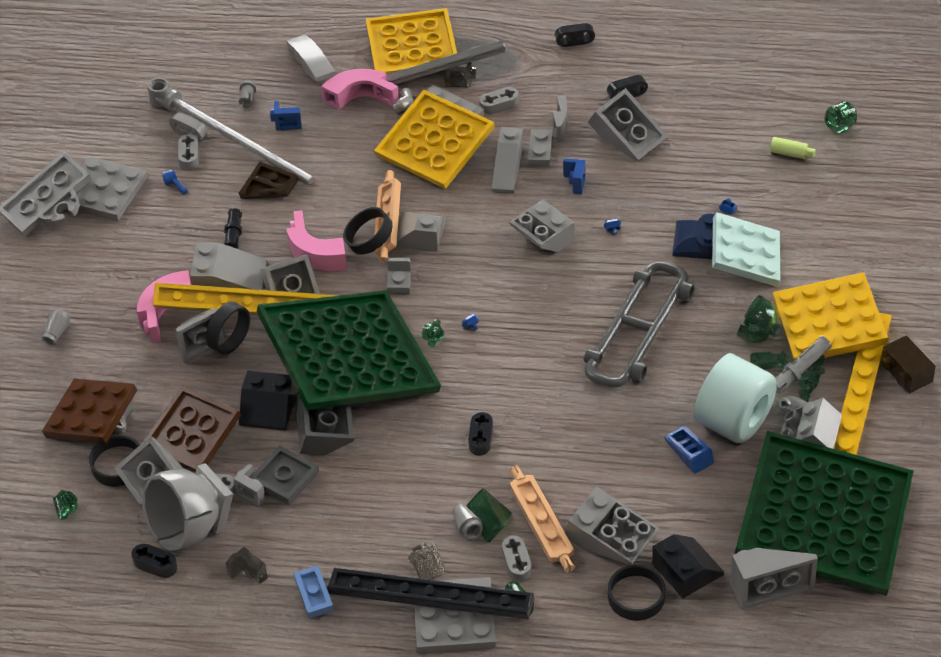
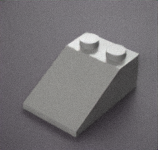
[588,88,669,162]
[190,243,267,290]
[730,548,818,610]

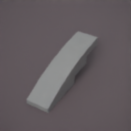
[286,35,336,82]

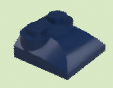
[672,214,715,259]

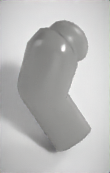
[393,88,414,114]
[777,396,808,413]
[114,404,134,434]

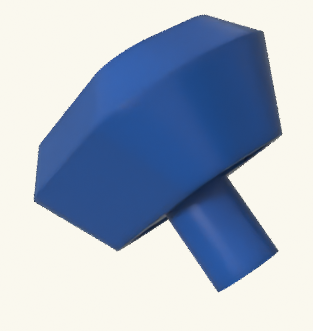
[719,198,737,214]
[604,219,621,235]
[462,314,479,331]

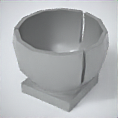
[143,463,233,551]

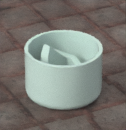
[694,353,777,443]

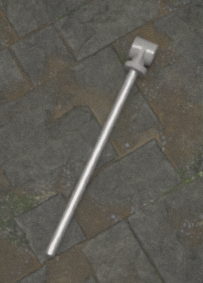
[147,78,314,184]

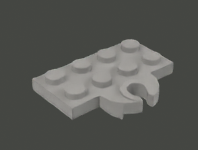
[0,152,92,237]

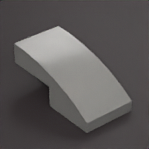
[553,96,567,143]

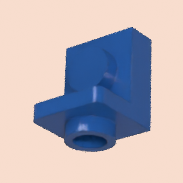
[270,101,302,130]
[563,158,586,194]

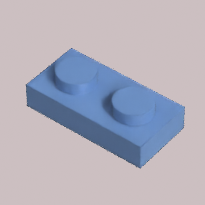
[294,566,334,619]

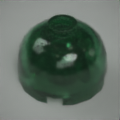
[737,295,781,343]

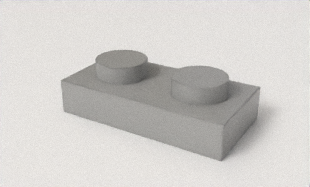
[528,129,553,167]

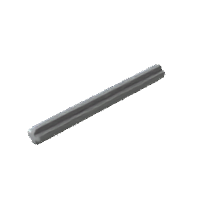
[386,40,507,85]

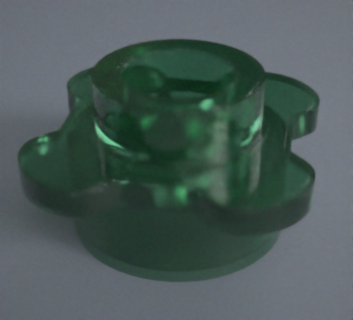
[422,319,444,347]

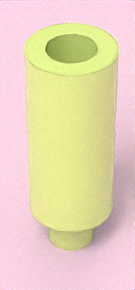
[770,137,816,160]

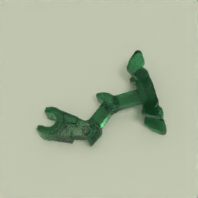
[750,351,825,402]

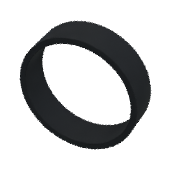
[343,207,393,255]
[206,302,251,355]
[89,435,140,487]
[608,565,665,621]

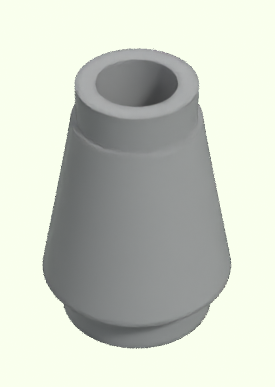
[42,309,70,345]
[452,504,483,540]

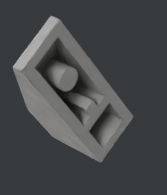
[492,127,524,193]

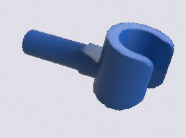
[162,170,187,194]

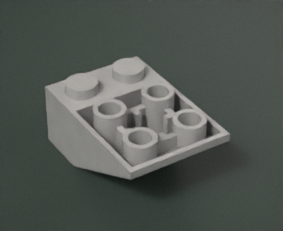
[565,487,660,565]

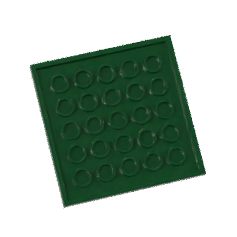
[256,290,441,411]
[734,431,914,596]

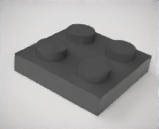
[250,445,319,505]

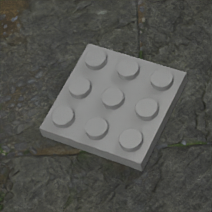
[76,156,148,221]
[414,577,496,653]

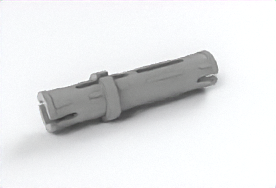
[775,335,832,394]

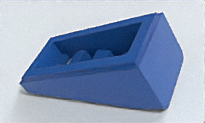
[664,426,714,474]

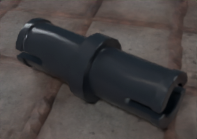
[224,208,242,249]

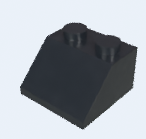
[238,370,297,431]
[652,534,724,599]

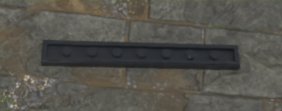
[327,568,534,620]

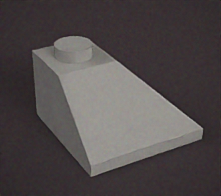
[396,211,447,251]
[175,308,224,363]
[114,436,183,506]

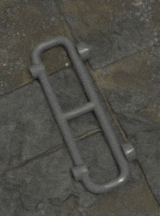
[584,262,695,388]

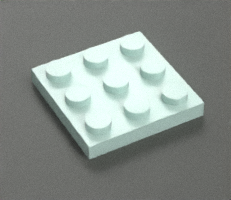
[712,212,780,287]

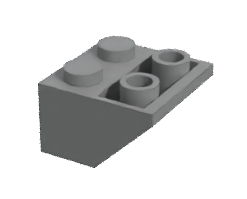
[510,199,574,252]
[780,397,842,449]

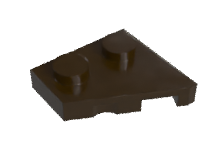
[239,161,299,199]

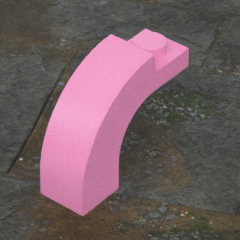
[321,69,399,110]
[286,210,347,271]
[137,270,191,343]

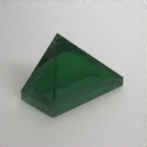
[467,489,512,543]

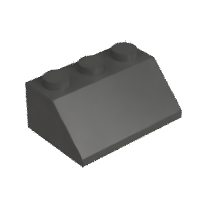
[295,392,354,456]

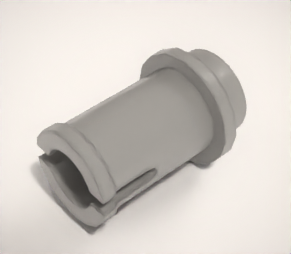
[239,80,257,107]

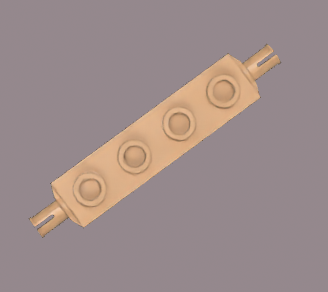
[373,170,401,263]
[510,465,575,573]

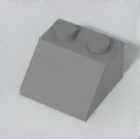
[260,254,320,294]

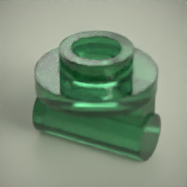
[53,490,78,520]

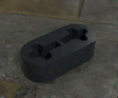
[554,23,595,47]
[607,75,648,99]
[468,412,493,456]
[131,544,178,578]

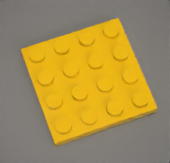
[366,8,460,74]
[374,90,495,190]
[773,272,889,361]

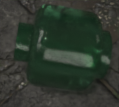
[824,101,857,132]

